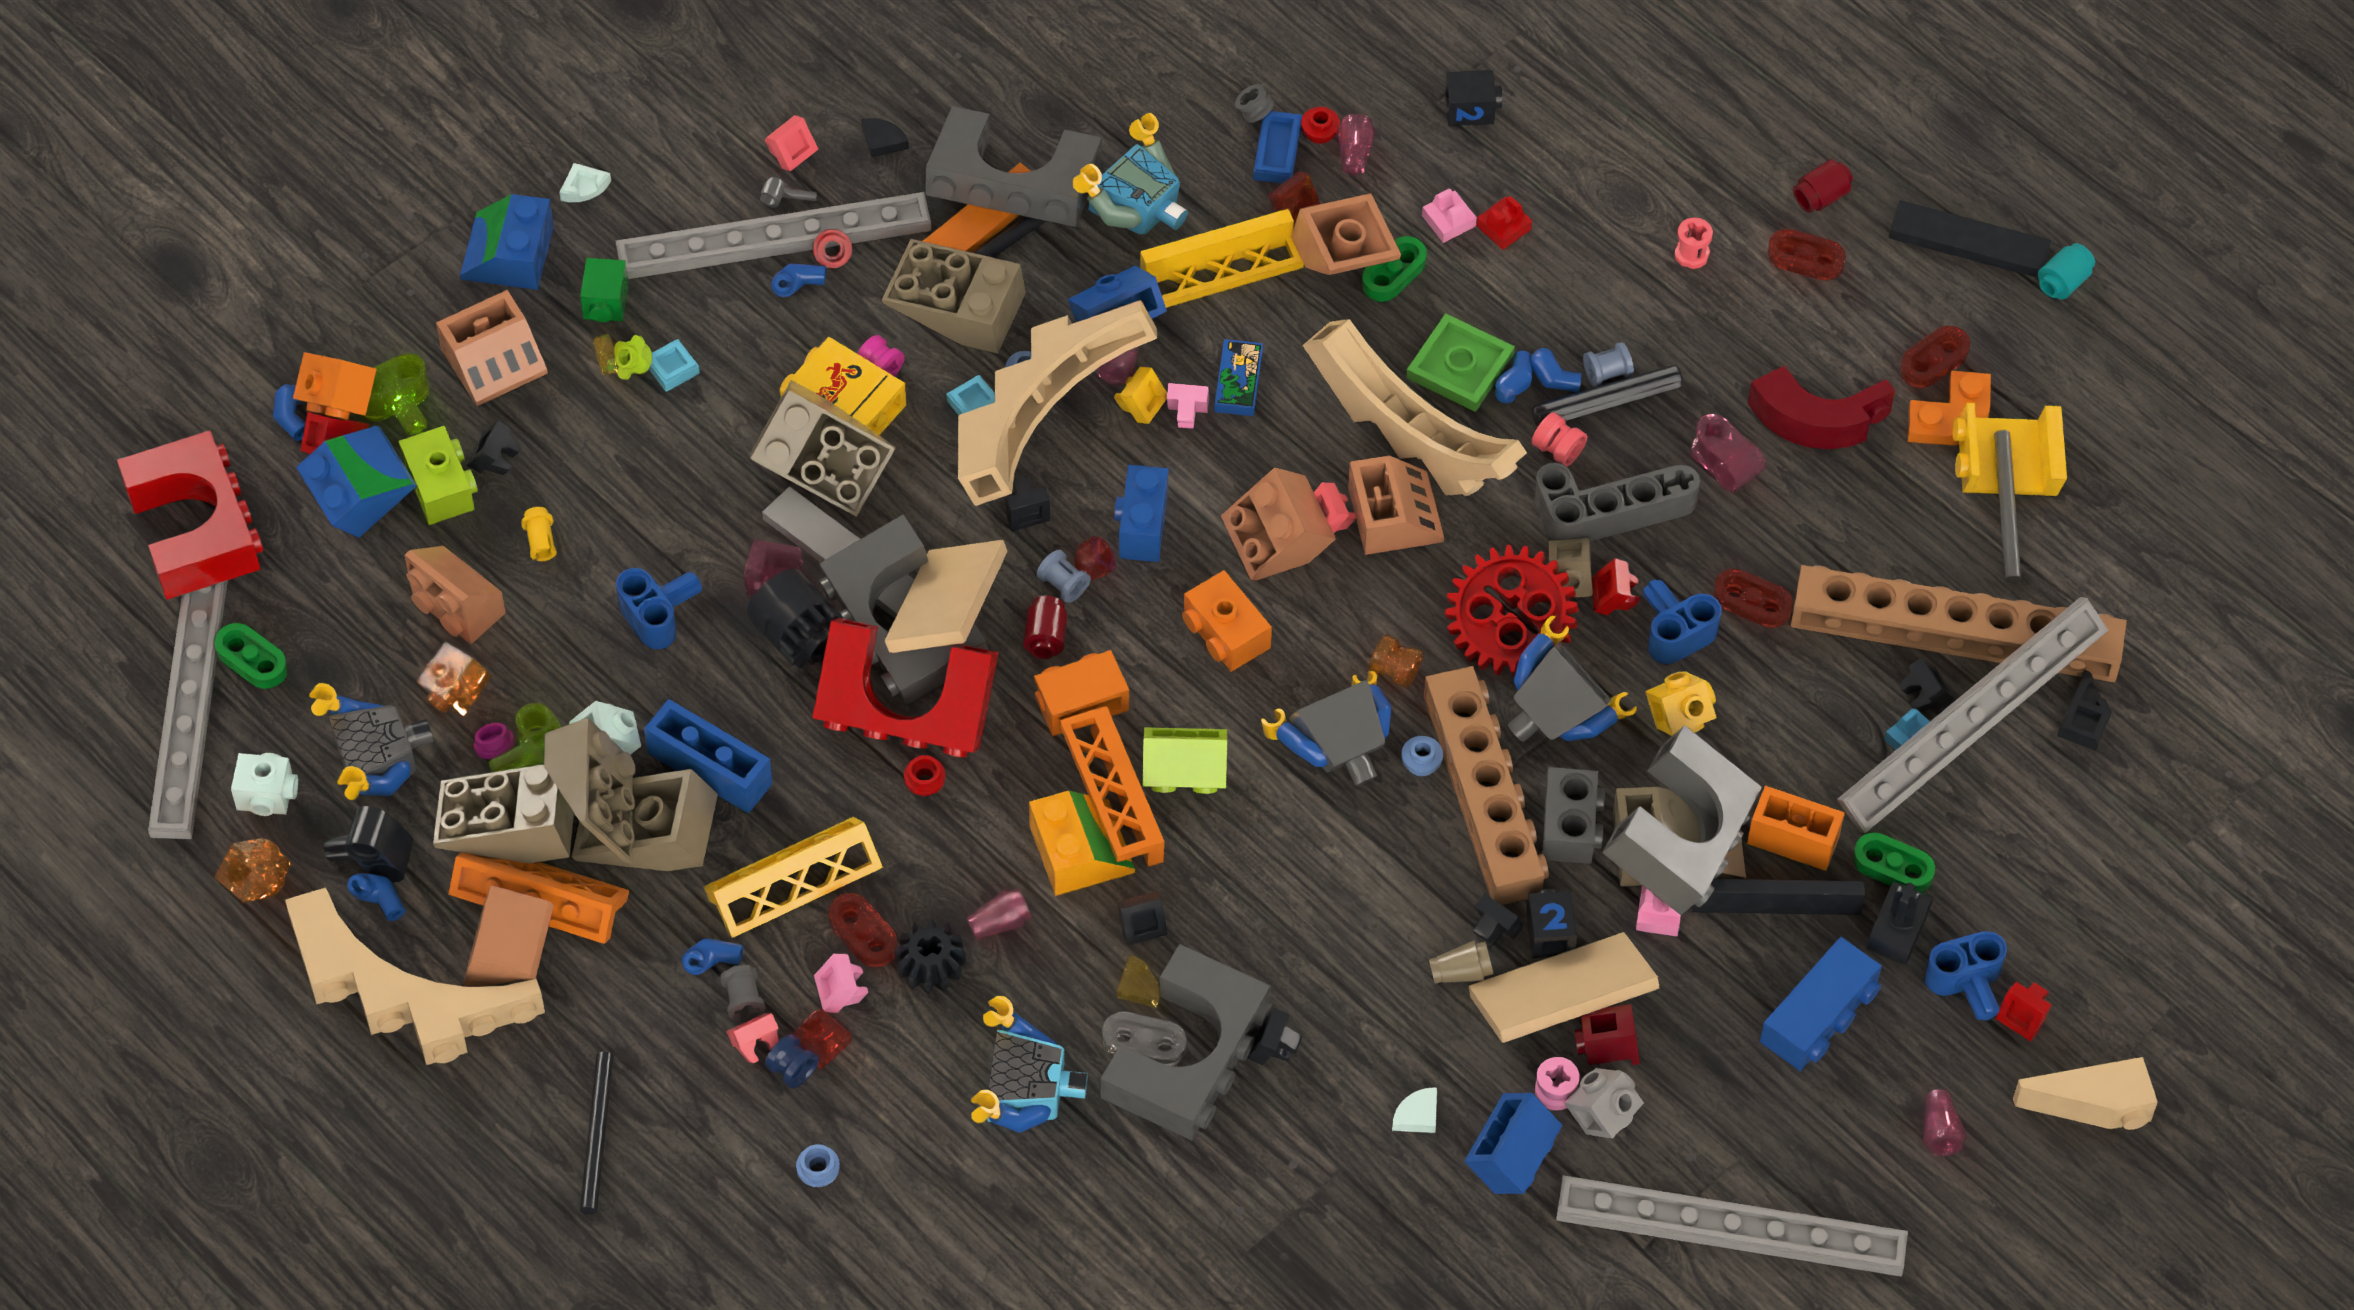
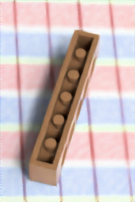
[1424,666,1549,905]

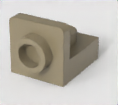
[1549,538,1593,598]

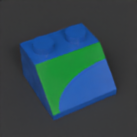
[460,194,554,290]
[296,426,417,538]

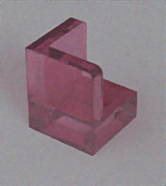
[744,539,803,596]

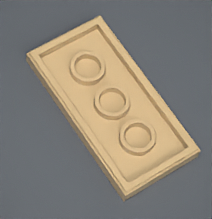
[885,540,1008,653]
[1469,932,1659,1043]

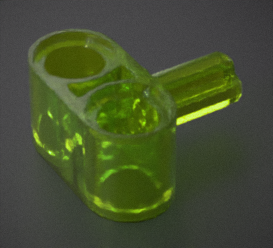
[361,353,430,435]
[489,703,562,773]

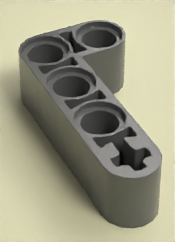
[1534,463,1700,542]

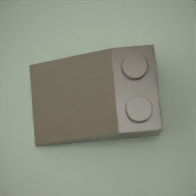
[571,769,718,871]

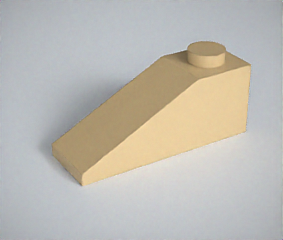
[2013,1057,2158,1130]

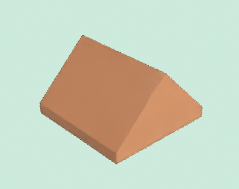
[463,885,554,987]

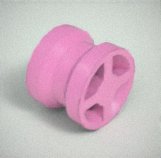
[1535,1057,1579,1110]

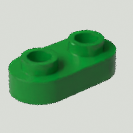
[1362,236,1427,302]
[214,623,288,689]
[1853,833,1935,892]

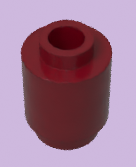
[1793,159,1853,213]
[1023,596,1068,659]

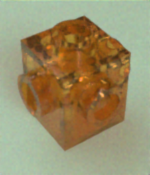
[416,642,492,716]
[214,838,292,902]

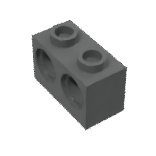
[1542,767,1605,864]

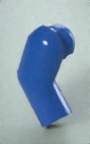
[771,263,826,297]
[1531,348,1582,392]
[1494,351,1532,404]
[273,384,305,441]
[347,873,406,921]
[682,938,744,975]

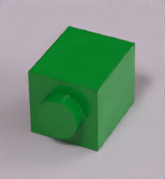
[580,258,629,322]

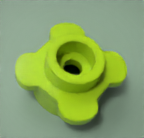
[614,335,652,380]

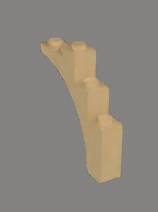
[958,300,1157,506]
[1303,319,1527,496]
[285,887,545,1065]

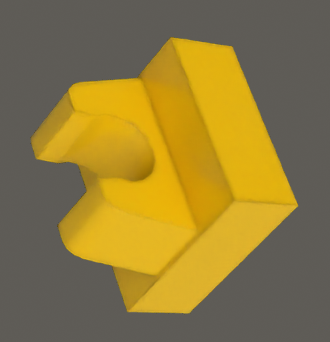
[1114,367,1167,424]

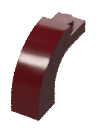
[1747,365,1895,449]

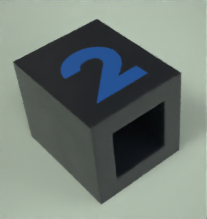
[1445,70,1502,126]
[1526,889,1577,958]

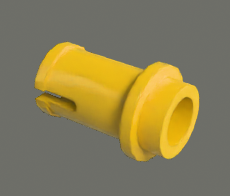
[521,507,557,561]

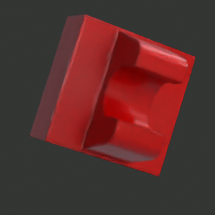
[1476,196,1532,250]
[1592,558,1640,615]
[1995,982,2052,1042]

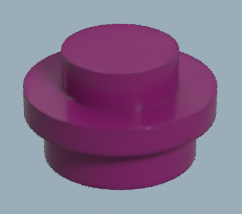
[474,723,516,760]

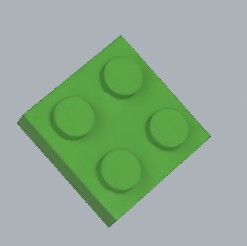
[1406,313,1515,412]

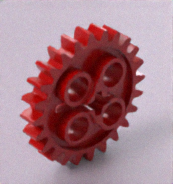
[1445,545,1579,677]

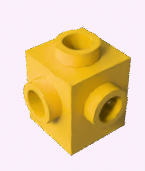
[1645,672,1716,736]

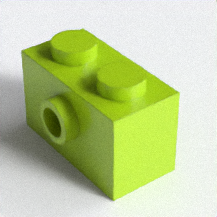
[399,426,478,525]
[1143,727,1227,794]

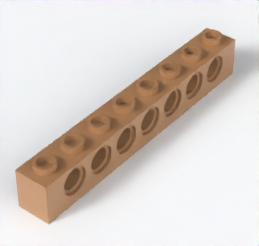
[1791,565,2127,682]

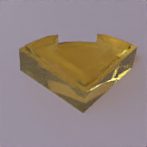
[593,334,617,375]
[1117,955,1160,1009]

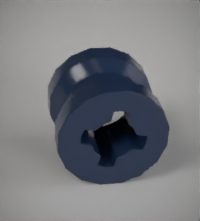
[765,1034,819,1089]

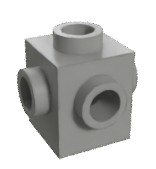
[1564,1068,1644,1139]

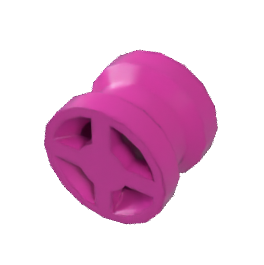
[857,335,905,377]

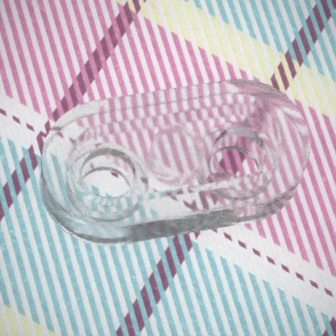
[1102,1012,1187,1066]

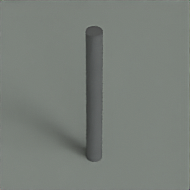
[1994,430,2022,583]

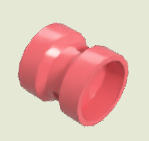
[1531,412,1588,467]

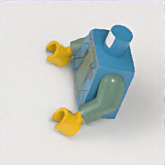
[1073,113,1188,235]

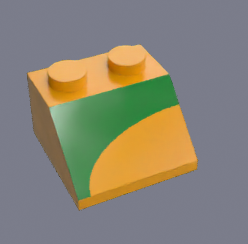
[1029,791,1135,896]

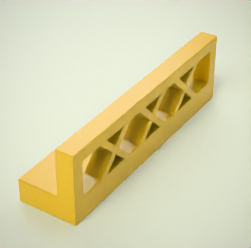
[1140,209,1304,308]
[703,817,883,938]

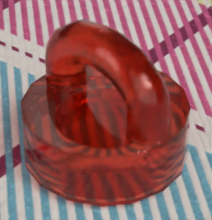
[1074,536,1116,581]

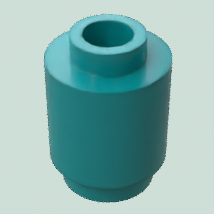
[2038,243,2095,300]

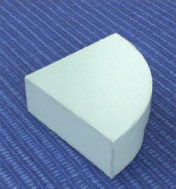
[559,163,611,202]
[1392,1088,1437,1133]

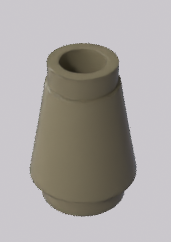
[1429,940,1494,984]

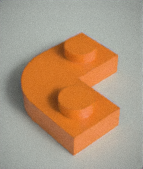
[1907,371,1991,445]

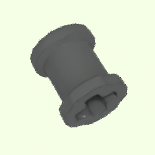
[720,965,766,1021]

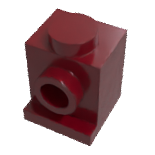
[1575,1004,1640,1065]

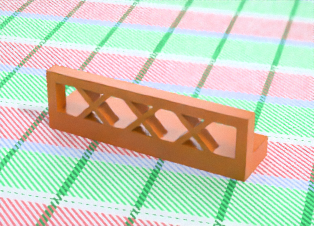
[1060,706,1165,867]
[448,852,629,944]

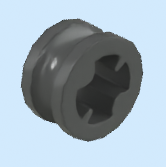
[1235,84,1274,123]

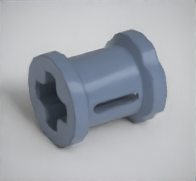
[1583,342,1634,387]
[1037,550,1091,603]

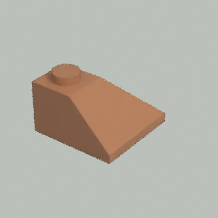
[1291,193,1401,275]

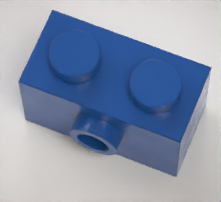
[1068,266,1167,322]
[1114,465,1169,562]
[1464,1093,1563,1194]

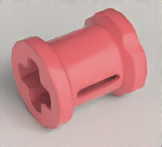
[1675,218,1713,269]

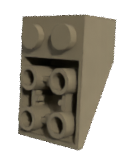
[882,239,1026,354]
[750,380,896,517]
[544,718,635,864]
[433,764,574,863]
[1613,787,1746,886]

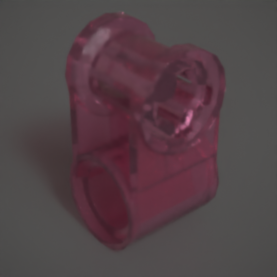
[1691,414,1766,492]

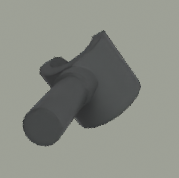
[760,177,817,208]

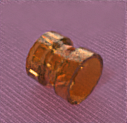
[1369,634,1424,689]

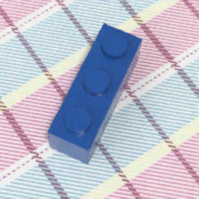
[644,699,773,814]
[1760,937,1882,1072]

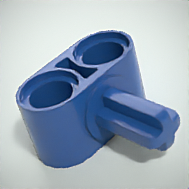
[616,568,702,649]
[1643,579,1721,664]
[1924,931,2007,1021]

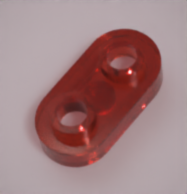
[1767,229,1846,281]
[1900,326,1970,388]
[1713,569,1793,628]
[829,893,897,967]

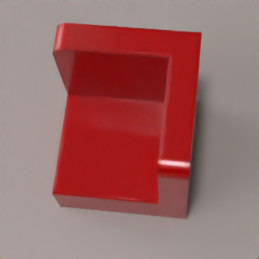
[300,412,369,454]

